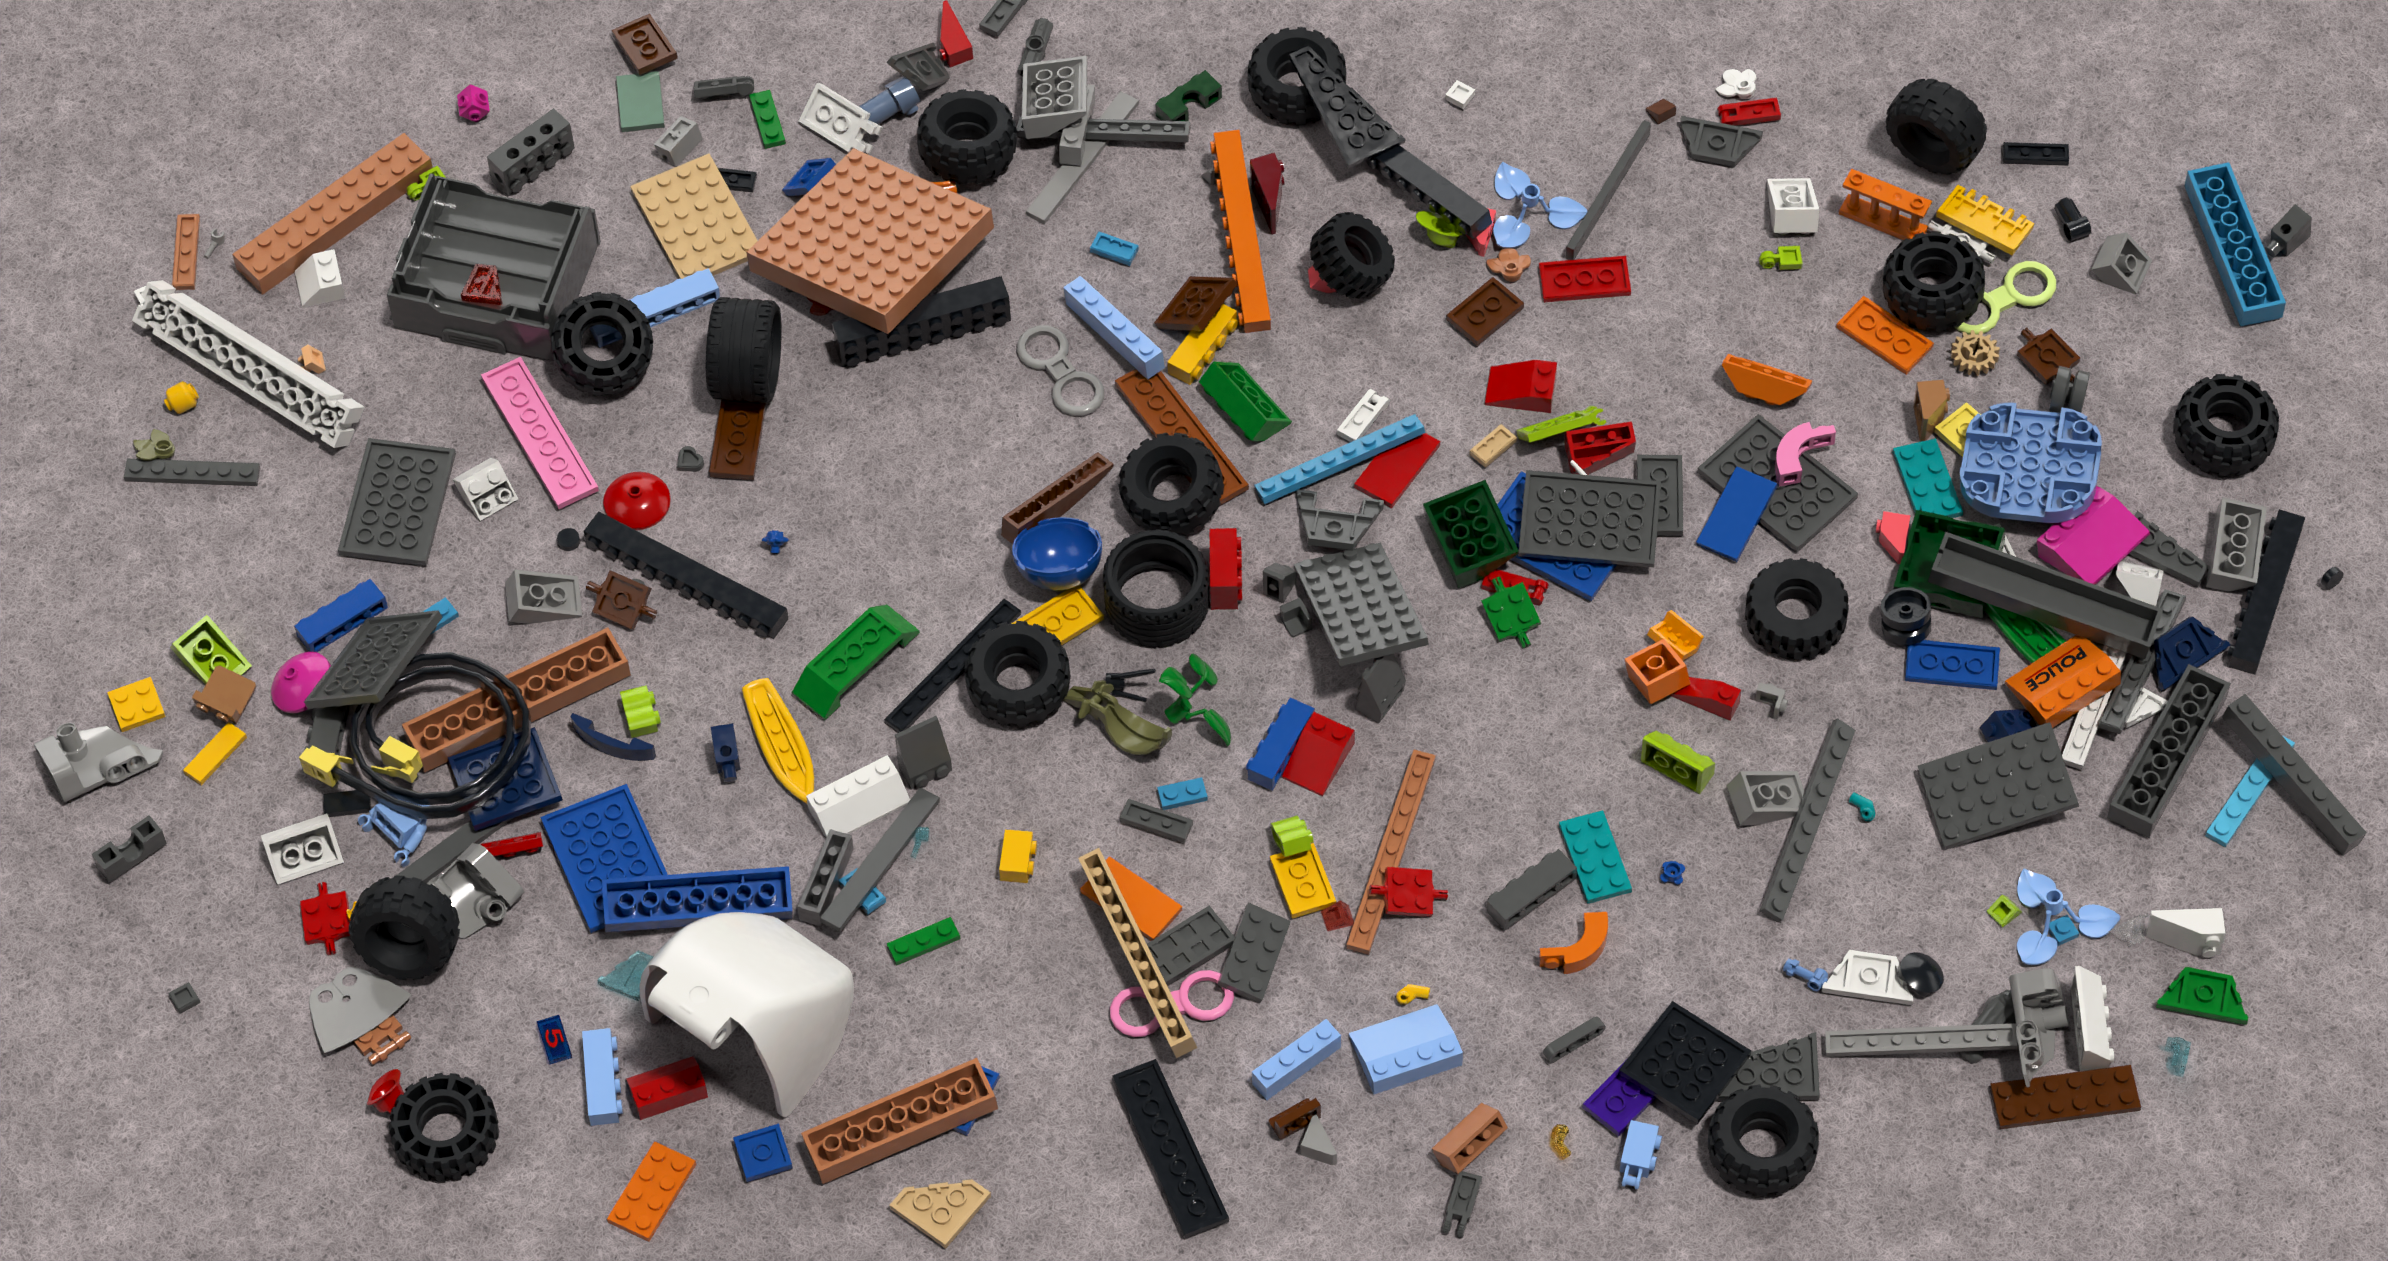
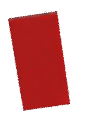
[1539,256,1631,303]
[1354,433,1440,508]

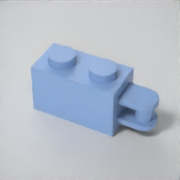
[1620,1120,1662,1190]

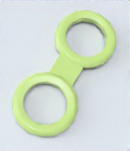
[1955,261,2056,335]

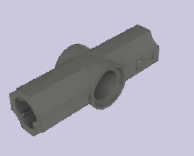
[1018,18,1053,77]

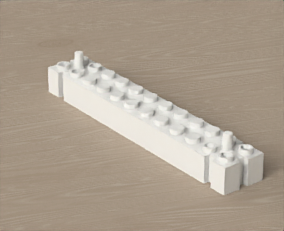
[132,280,364,448]

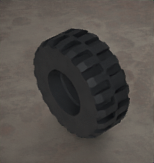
[1745,558,1849,660]
[389,1073,499,1182]

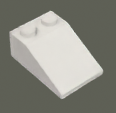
[1767,178,1819,235]
[2146,908,2225,958]

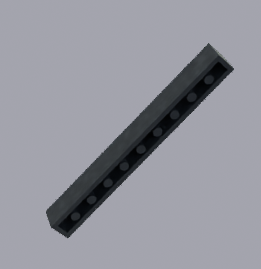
[584,511,788,639]

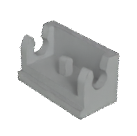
[654,116,703,167]

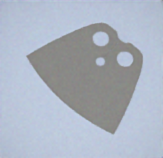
[309,967,412,1053]

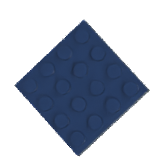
[448,727,563,831]

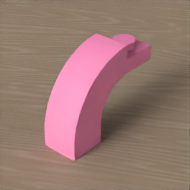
[1775,422,1836,487]

